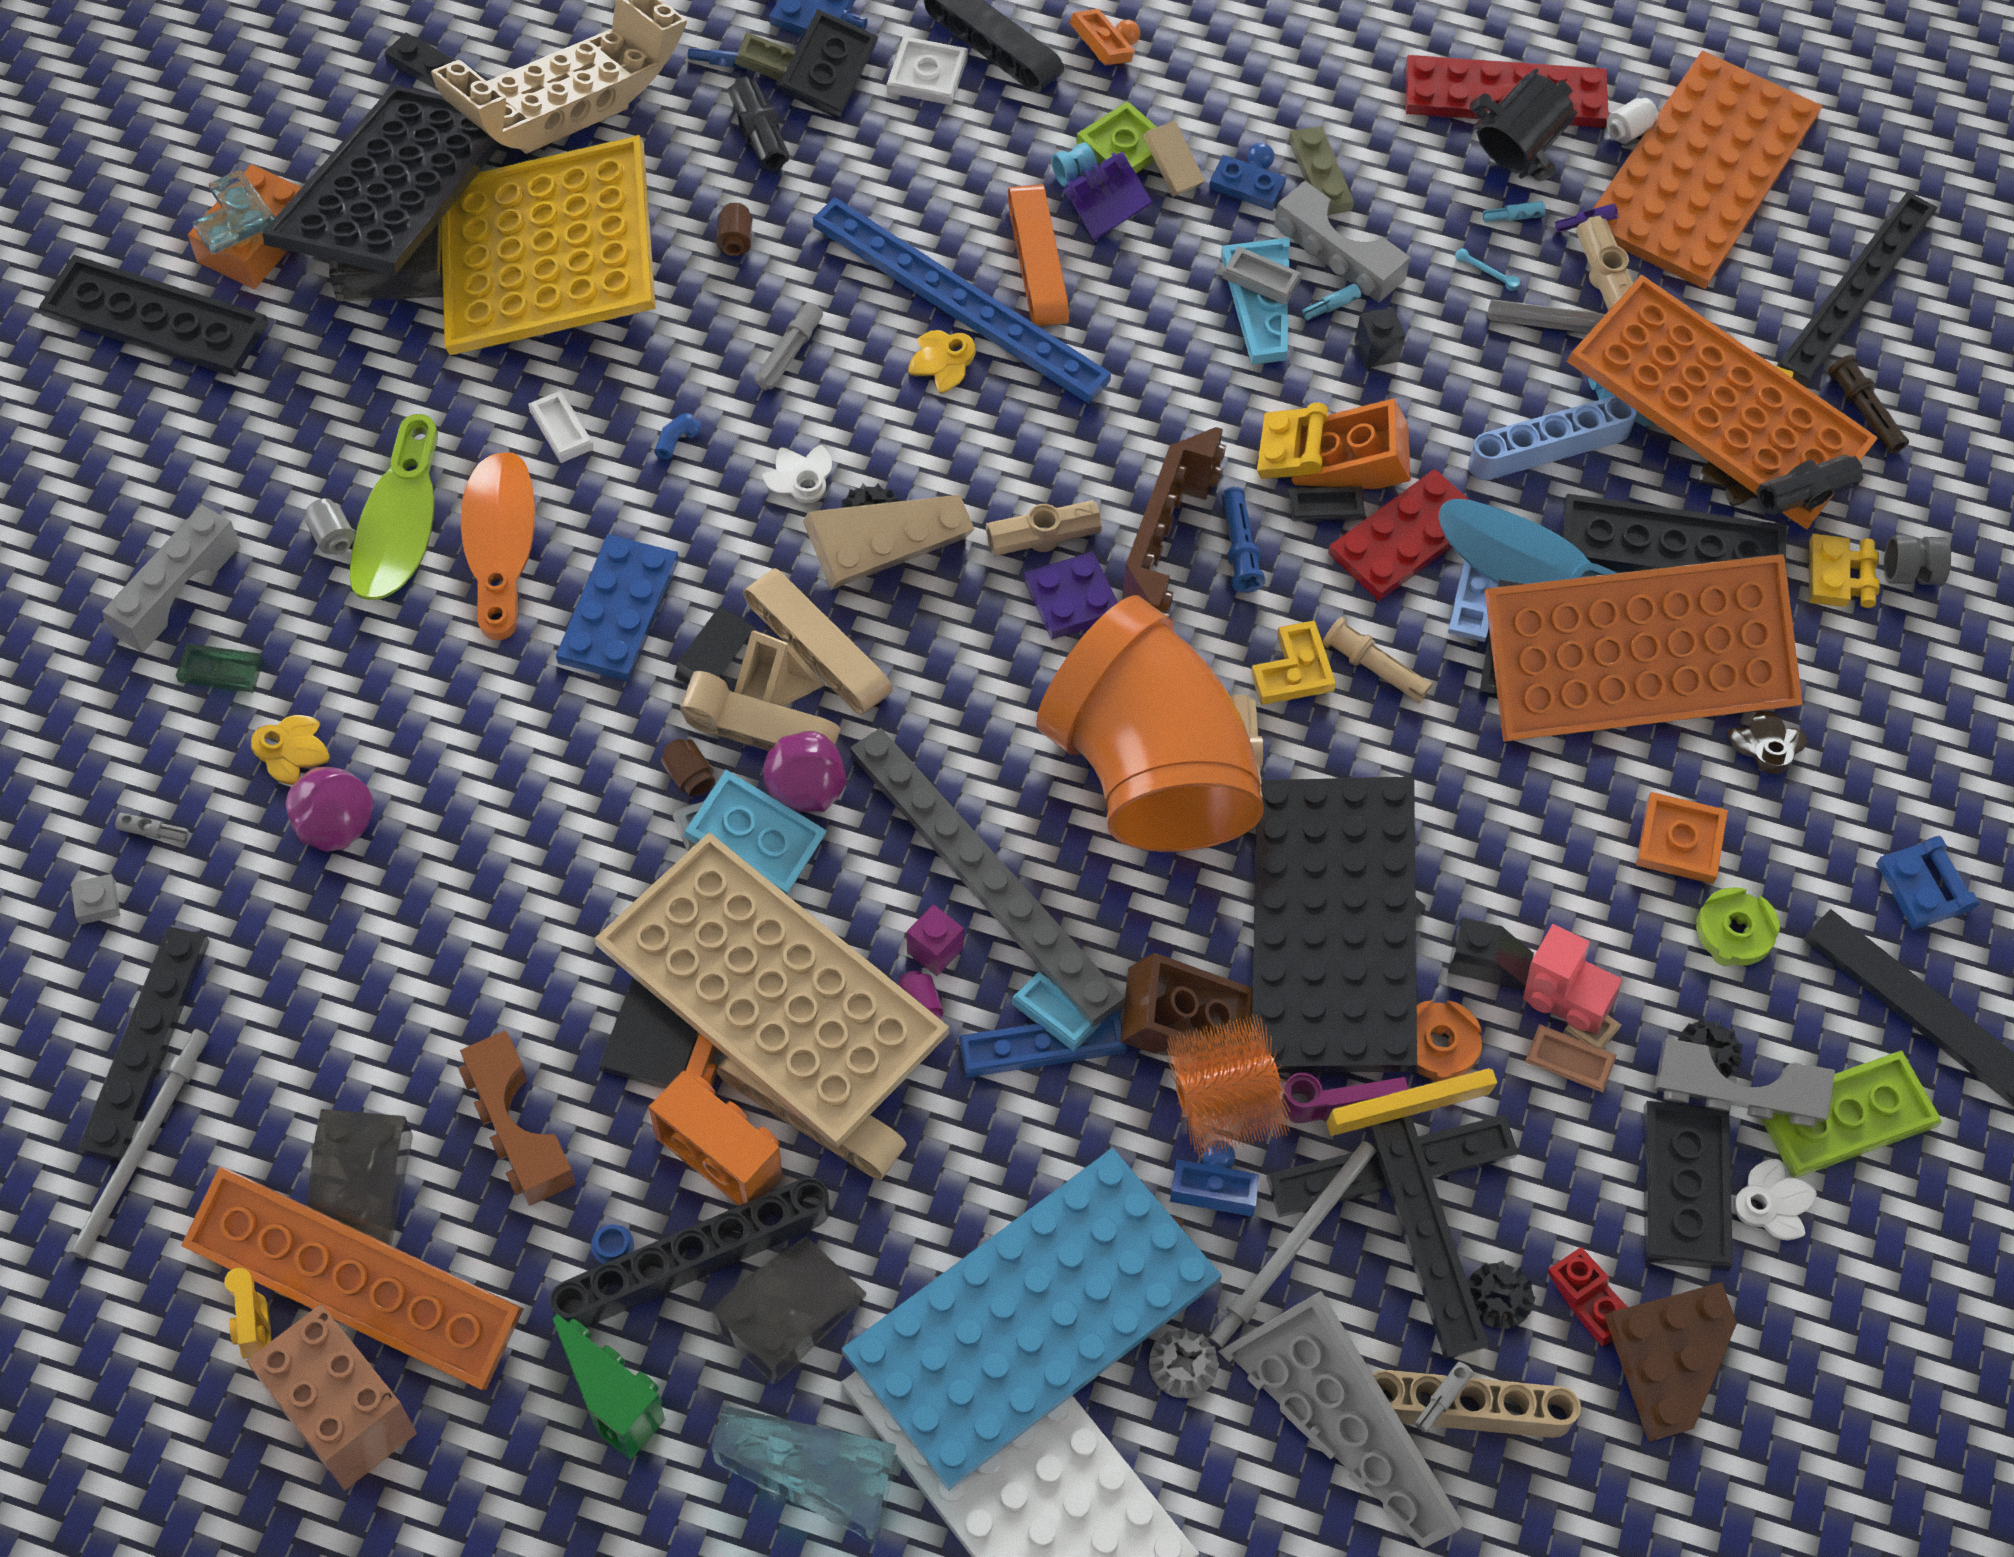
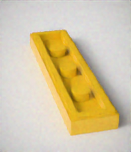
[1326,1068,1497,1136]

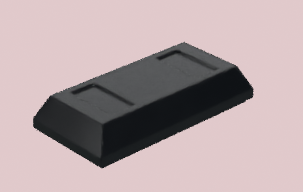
[1289,486,1366,522]

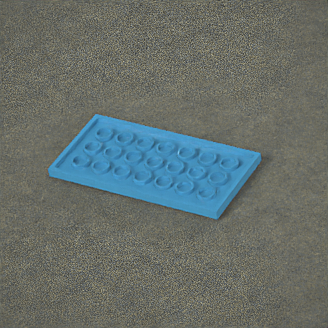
[842,1148,1222,1491]

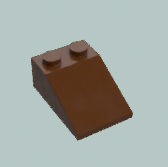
[1120,953,1253,1061]

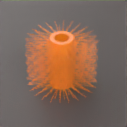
[1167,1014,1291,1157]

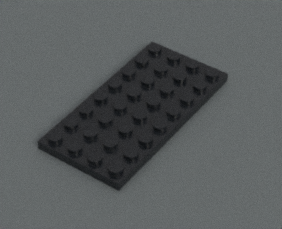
[262,85,501,275]
[1251,776,1418,1073]

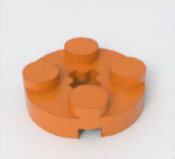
[1417,1000,1482,1082]

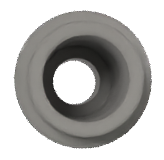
[305,498,355,555]

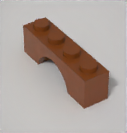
[458,1030,576,1206]

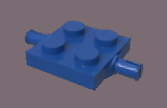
[769,0,868,36]

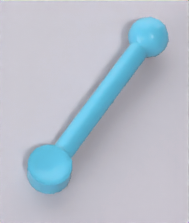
[1455,248,1520,291]

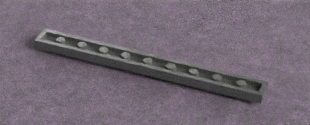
[850,728,1125,1027]

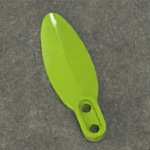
[350,414,438,600]

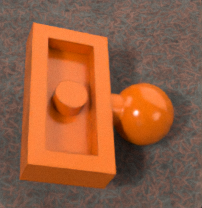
[1069,9,1140,66]

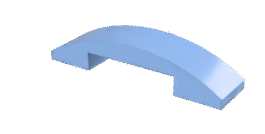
[1448,560,1498,642]

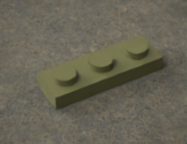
[1288,126,1354,215]

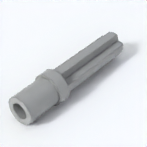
[754,302,823,391]

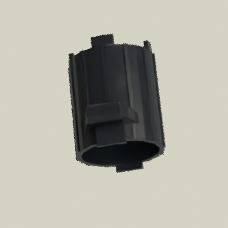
[1469,69,1578,182]

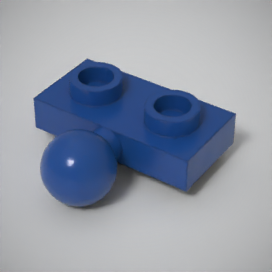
[1209,142,1286,211]
[1170,1140,1259,1217]

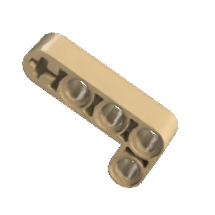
[680,671,841,751]

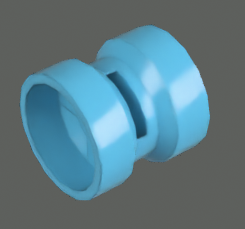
[1051,143,1097,187]

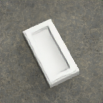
[528,390,594,463]

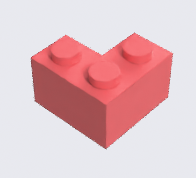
[1523,924,1622,1035]

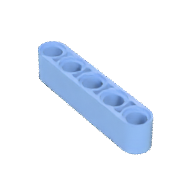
[1468,396,1638,480]

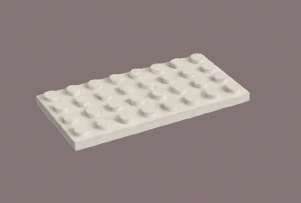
[841,1371,1199,1557]

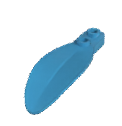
[1439,499,1617,584]

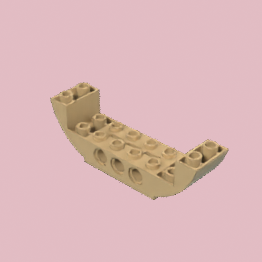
[431,0,687,154]

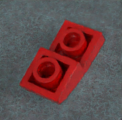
[1548,1247,1627,1347]

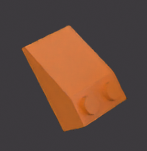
[1292,398,1411,489]

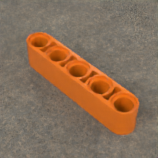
[1008,184,1069,327]

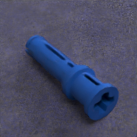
[1221,487,1266,593]

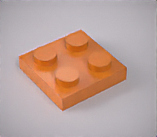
[1636,792,1728,884]

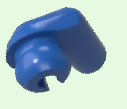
[654,413,701,460]

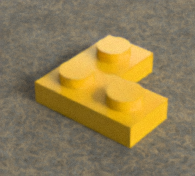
[1251,621,1336,705]

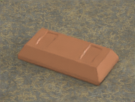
[1525,1024,1617,1093]

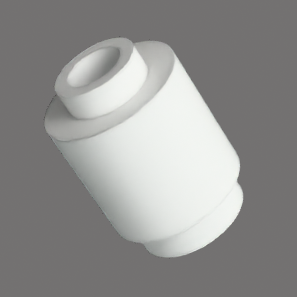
[1607,98,1658,144]

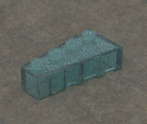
[711,1405,897,1546]

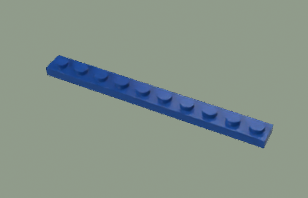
[812,197,1111,404]

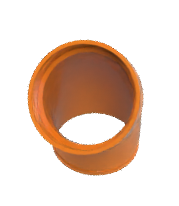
[1036,595,1264,852]

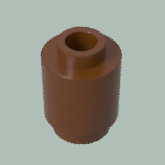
[716,202,753,256]
[661,738,715,798]

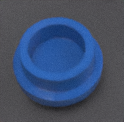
[591,1224,634,1265]

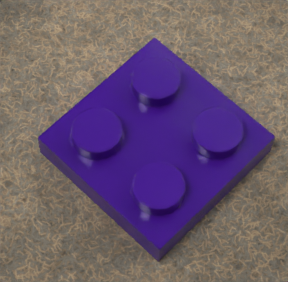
[1024,551,1118,640]

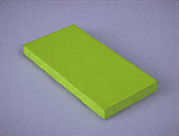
[1761,1050,1942,1178]

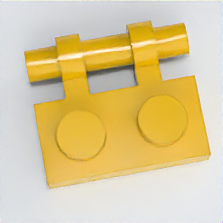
[1809,534,1880,608]

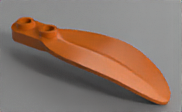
[461,452,535,640]

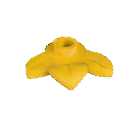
[908,330,976,394]
[251,715,330,785]

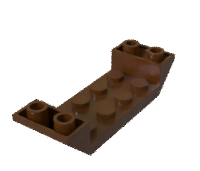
[1122,427,1226,618]

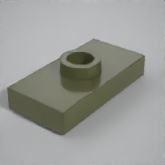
[734,32,796,81]

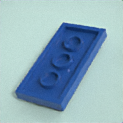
[556,534,679,682]

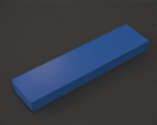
[959,1011,1127,1078]

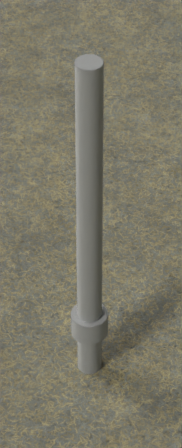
[70,1029,209,1259]
[1208,1141,1376,1349]

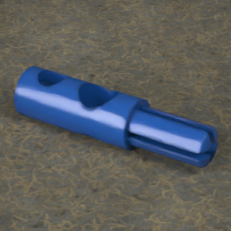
[687,48,747,69]

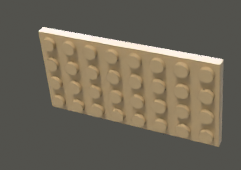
[595,832,949,1149]

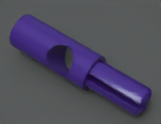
[1555,203,1619,232]

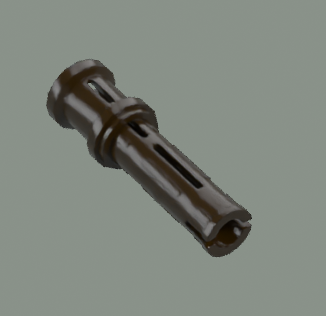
[1827,354,1909,455]

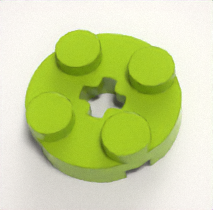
[1696,887,1780,966]

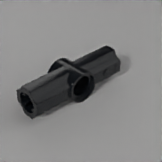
[728,76,789,172]
[1756,455,1863,515]

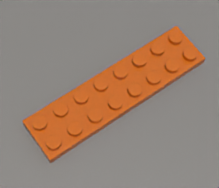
[181,1167,524,1390]

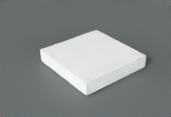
[887,36,968,105]

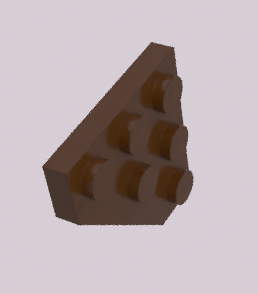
[1604,1282,1737,1442]

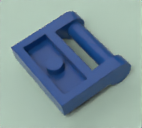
[1876,836,1980,930]

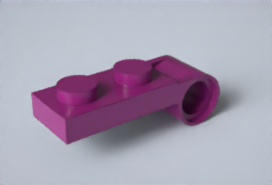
[1280,1073,1408,1123]

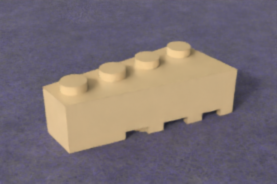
[803,495,974,590]

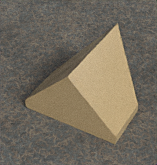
[734,630,825,707]

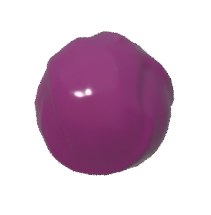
[764,731,847,812]
[286,767,374,852]

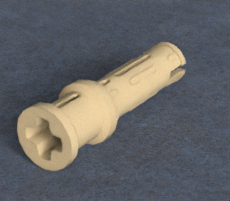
[1323,617,1433,704]

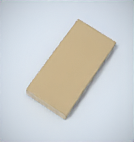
[1143,120,1205,197]

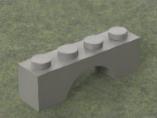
[1274,181,1411,303]
[102,504,240,653]
[1654,1038,1835,1128]

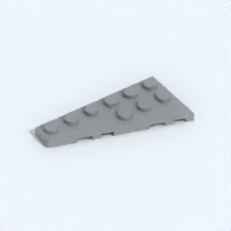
[1218,1291,1464,1548]

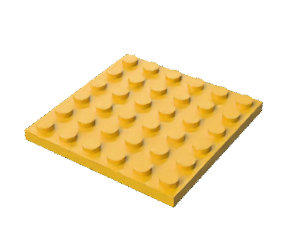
[441,135,656,355]

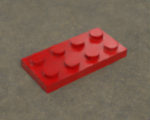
[1328,469,1469,601]

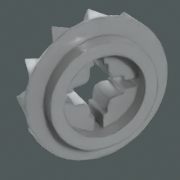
[1149,1328,1219,1398]

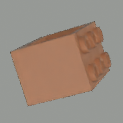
[246,1304,417,1491]

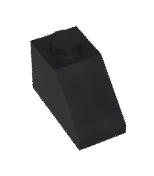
[1447,917,1534,991]

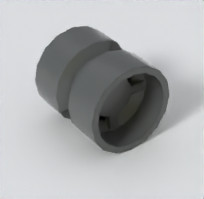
[1884,535,1951,586]

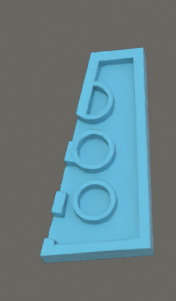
[1221,237,1290,365]

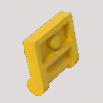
[1257,403,1329,479]
[224,1268,272,1359]

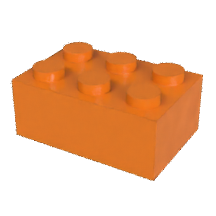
[188,164,302,290]
[649,1070,783,1206]

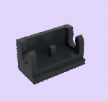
[674,606,755,685]

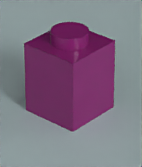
[906,904,964,976]

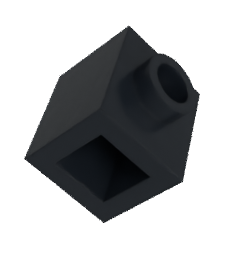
[1354,308,1405,369]

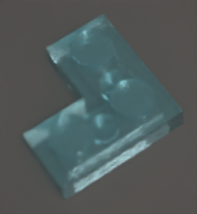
[193,169,275,255]

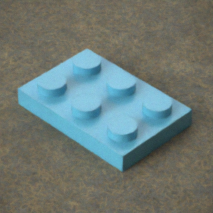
[683,770,827,895]

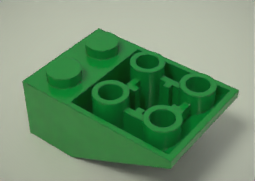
[553,1314,665,1461]

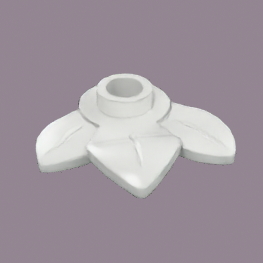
[762,445,832,503]
[1734,1159,1817,1240]

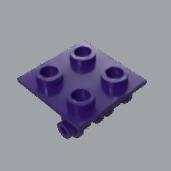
[1063,152,1153,241]

